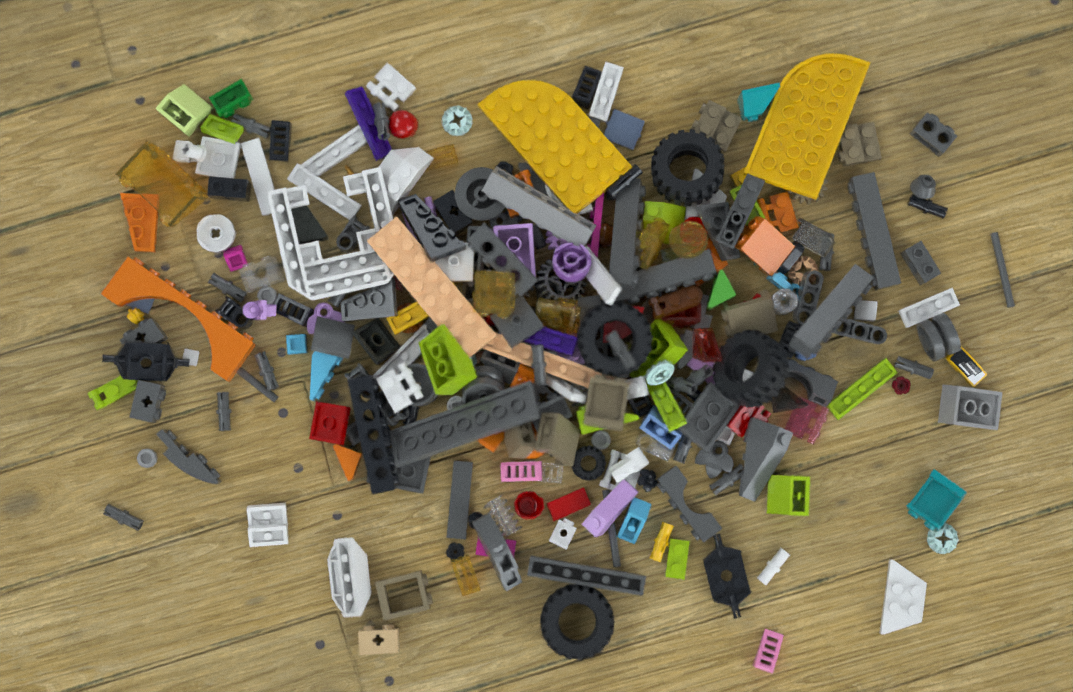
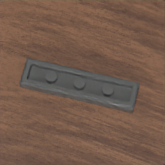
[446,461,473,539]

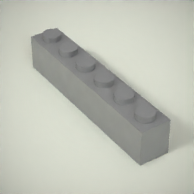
[482,166,596,247]

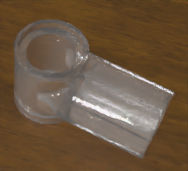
[635,433,675,462]

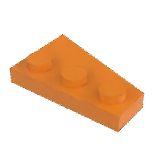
[120,193,159,253]

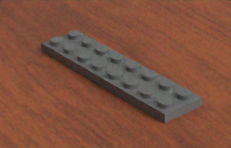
[389,381,541,468]

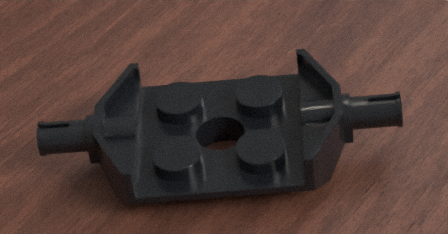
[102,340,190,382]
[703,533,752,619]

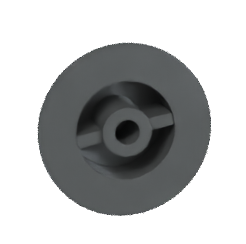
[455,167,505,221]

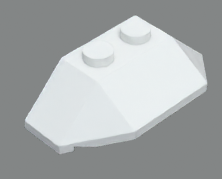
[379,147,434,216]
[327,537,371,617]

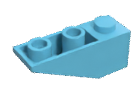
[310,351,344,401]

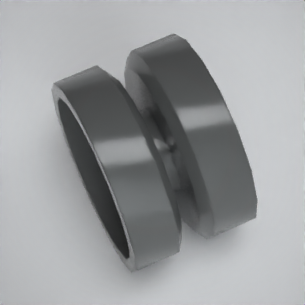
[916,313,961,362]
[398,363,439,407]
[462,366,505,404]

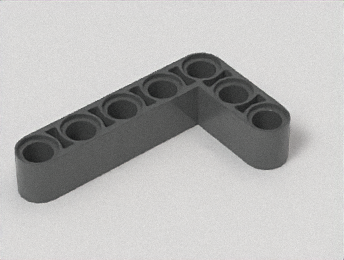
[792,271,887,344]

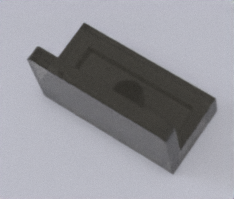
[792,217,835,258]

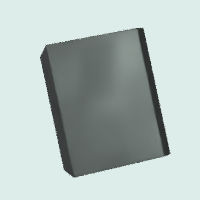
[352,318,401,365]

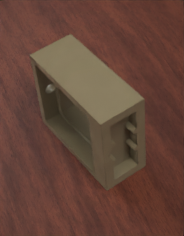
[375,570,433,621]

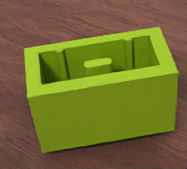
[766,475,810,516]

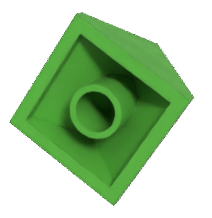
[706,270,736,311]

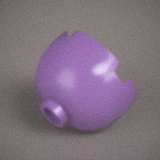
[552,243,591,282]

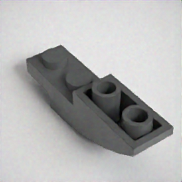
[715,173,765,249]
[676,294,712,369]
[156,429,222,484]
[472,513,523,591]

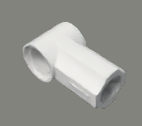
[608,447,649,483]

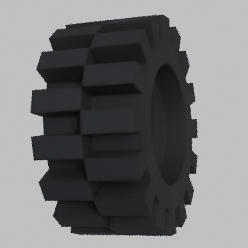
[779,321,802,358]
[571,446,606,481]

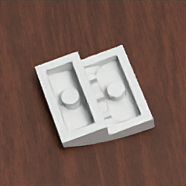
[247,503,289,547]

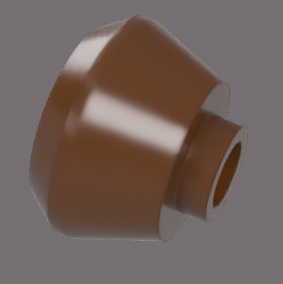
[599,222,613,248]

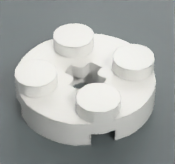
[196,214,236,253]

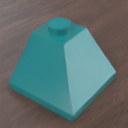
[737,83,780,122]

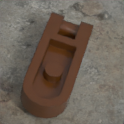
[648,286,703,319]

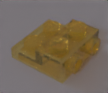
[639,217,670,270]
[473,270,515,318]
[536,297,581,336]

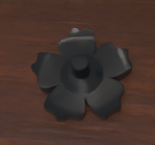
[637,469,658,492]

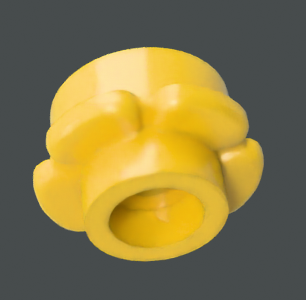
[127,308,145,325]

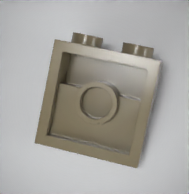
[691,100,742,153]
[838,122,882,167]

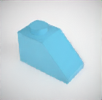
[617,497,651,544]

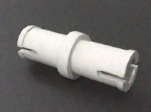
[757,547,790,586]

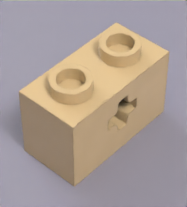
[358,624,400,655]

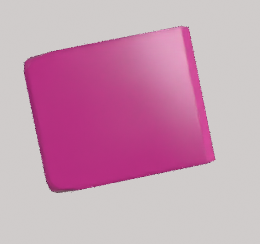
[223,245,248,272]

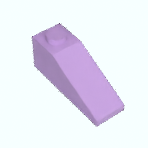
[582,479,638,537]

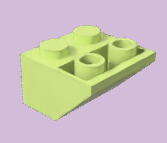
[155,84,214,137]

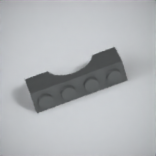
[787,359,838,407]
[656,466,722,542]

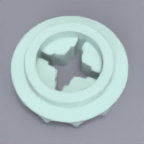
[442,105,472,136]
[645,360,674,385]
[927,523,959,554]

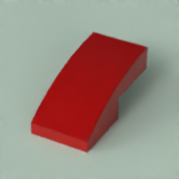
[546,487,591,521]

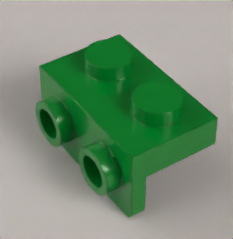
[209,79,254,118]

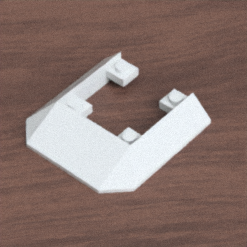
[267,167,394,301]

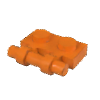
[757,191,799,233]

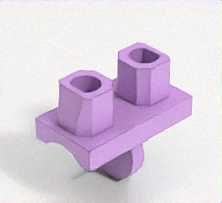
[242,300,276,320]

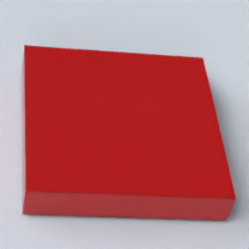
[309,401,351,445]

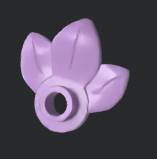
[307,302,345,334]

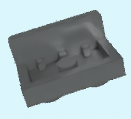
[532,393,572,433]

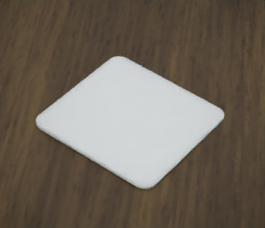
[183,349,199,366]

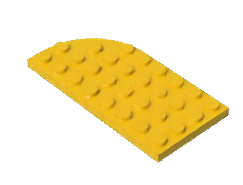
[744,53,870,200]
[478,80,632,213]

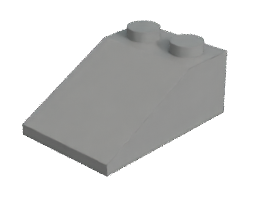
[938,385,1003,430]

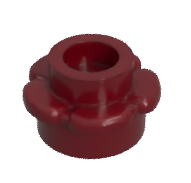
[892,376,911,395]

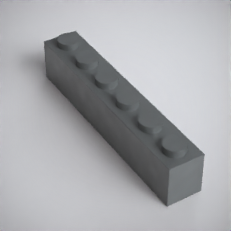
[847,172,901,290]
[609,178,646,292]
[602,249,717,304]
[788,264,874,360]
[527,555,646,596]

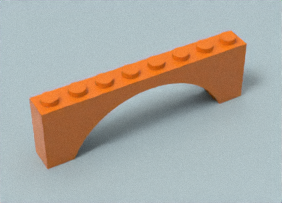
[101,257,256,382]

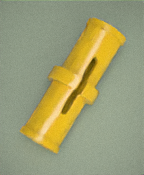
[649,522,674,562]

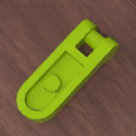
[88,376,142,411]

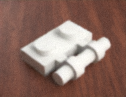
[366,63,416,112]
[376,362,423,413]

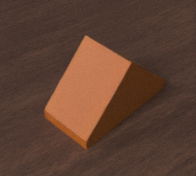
[333,444,363,481]

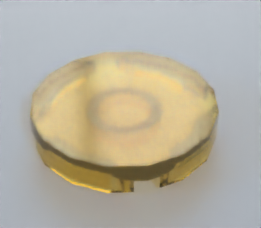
[669,221,708,258]

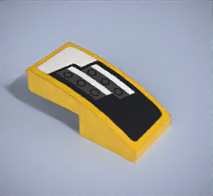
[945,347,987,388]

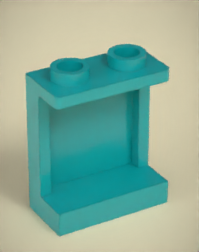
[906,469,967,532]

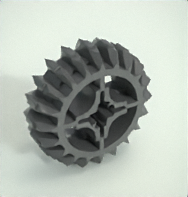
[536,258,587,308]

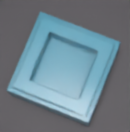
[286,334,307,355]

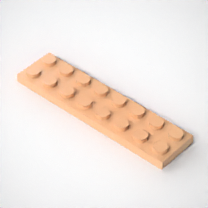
[367,217,496,358]

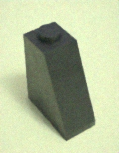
[291,206,329,245]

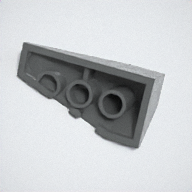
[739,417,793,502]

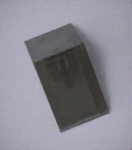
[771,386,808,413]

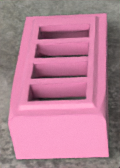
[501,461,542,482]
[753,629,784,673]

